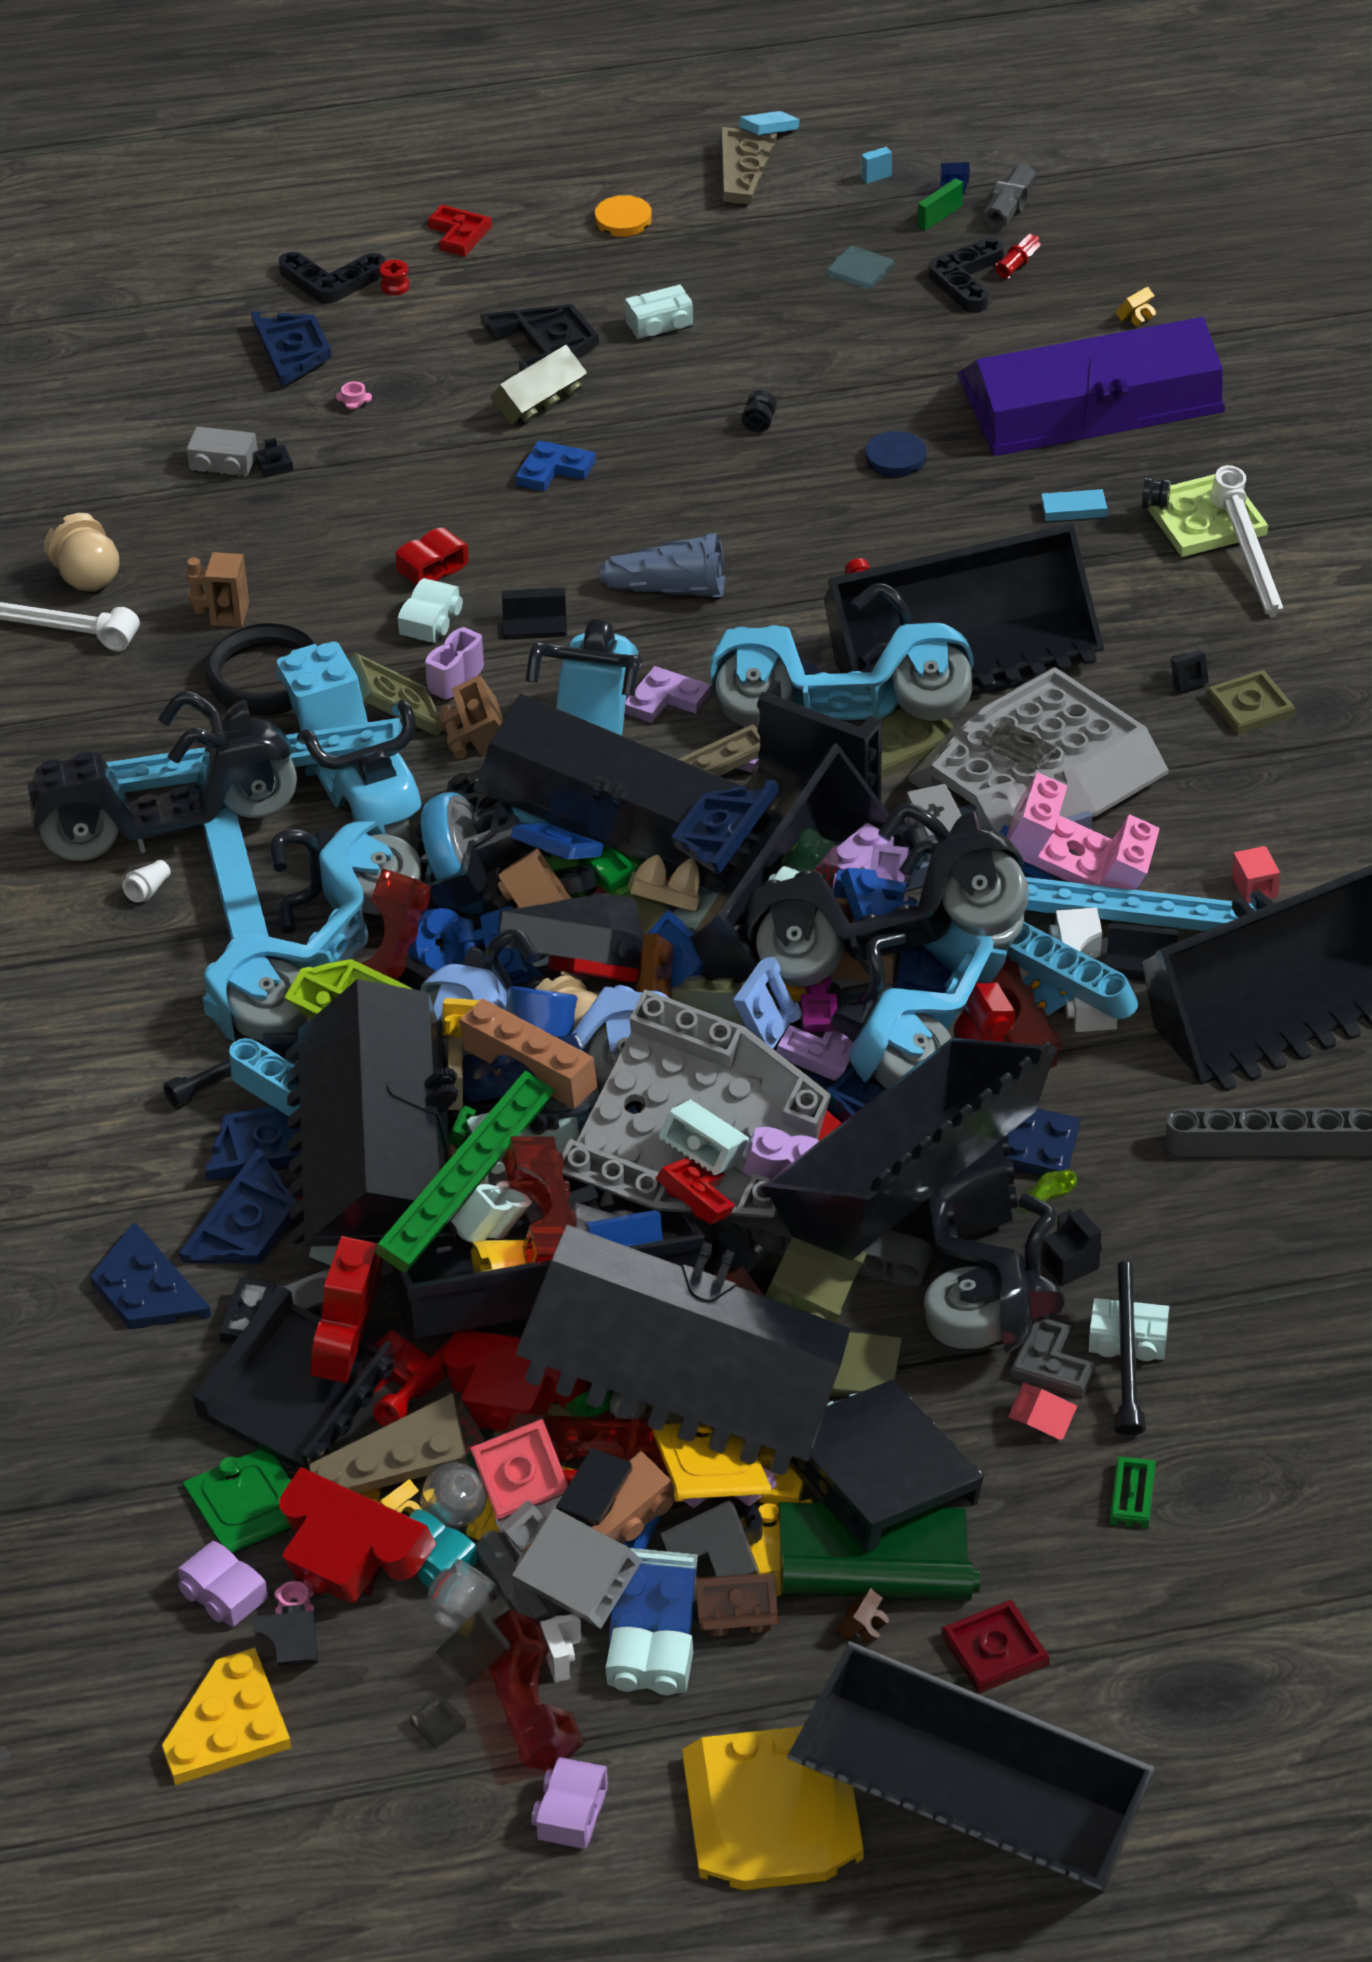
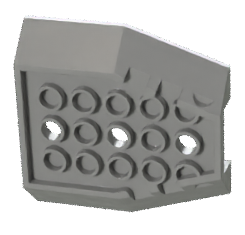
[909,667,1168,833]
[555,989,831,1218]

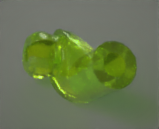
[1030,1169,1078,1202]

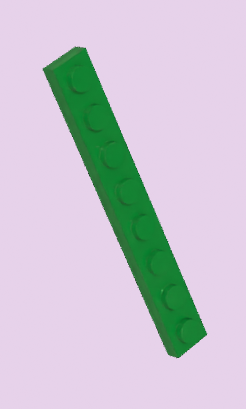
[374,1070,555,1273]

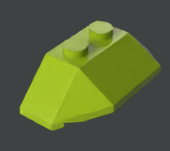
[284,959,412,1020]

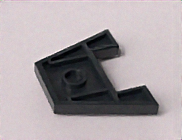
[480,304,599,372]

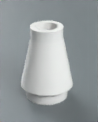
[122,860,171,902]

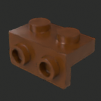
[636,933,674,998]
[695,1572,779,1636]

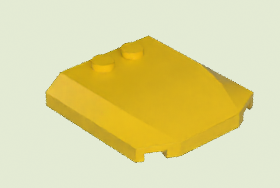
[682,1726,864,1890]

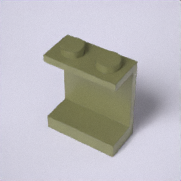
[765,1237,867,1323]

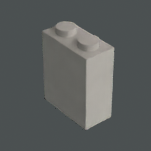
[512,1508,642,1629]

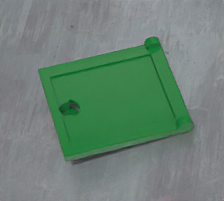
[183,1449,291,1554]

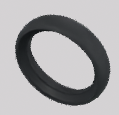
[206,623,319,715]

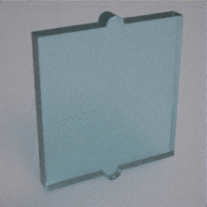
[827,245,895,289]

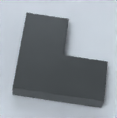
[1011,1317,1095,1398]
[660,1500,760,1576]

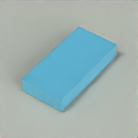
[739,111,800,135]
[1041,489,1107,522]

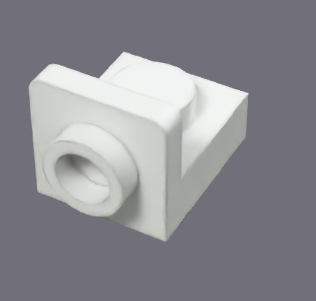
[540,1614,581,1683]

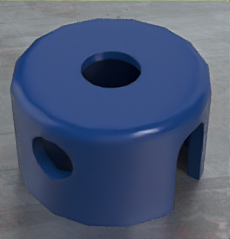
[505,986,578,1036]

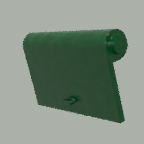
[779,1502,980,1601]

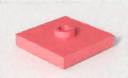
[470,1419,569,1521]

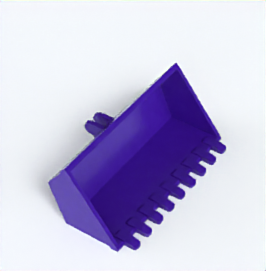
[957,317,1225,456]

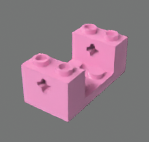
[1006,772,1160,890]

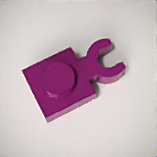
[800,975,837,1032]

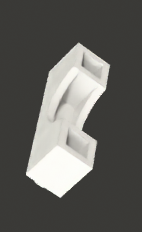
[1049,908,1117,1032]

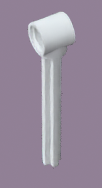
[1210,465,1284,618]
[0,602,140,651]

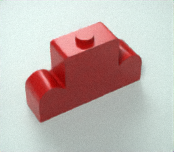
[310,1236,383,1383]
[443,1330,592,1432]
[279,1467,436,1603]

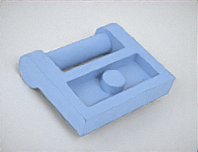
[733,957,802,1049]

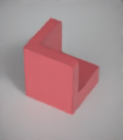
[1232,846,1280,903]
[1008,1383,1077,1440]

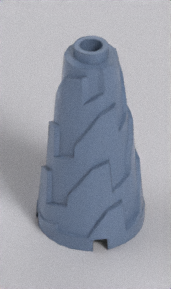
[600,533,725,597]

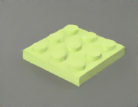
[1147,474,1268,557]

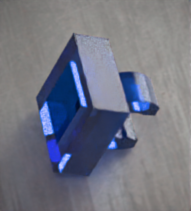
[939,162,970,194]

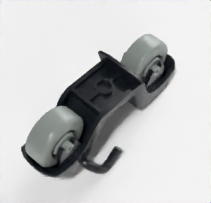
[27,691,297,861]
[745,803,1029,987]
[912,1135,1066,1354]

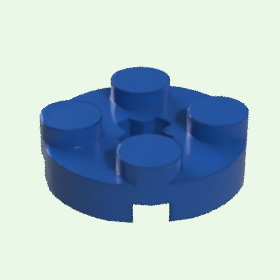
[408,908,466,971]

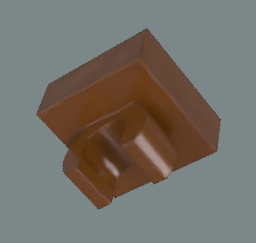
[835,1588,889,1643]

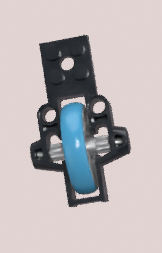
[413,766,527,914]

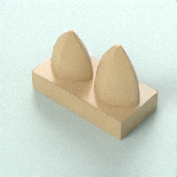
[628,855,700,912]

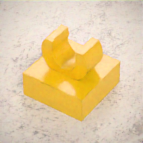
[1115,287,1156,327]
[442,998,480,1037]
[379,1479,421,1515]

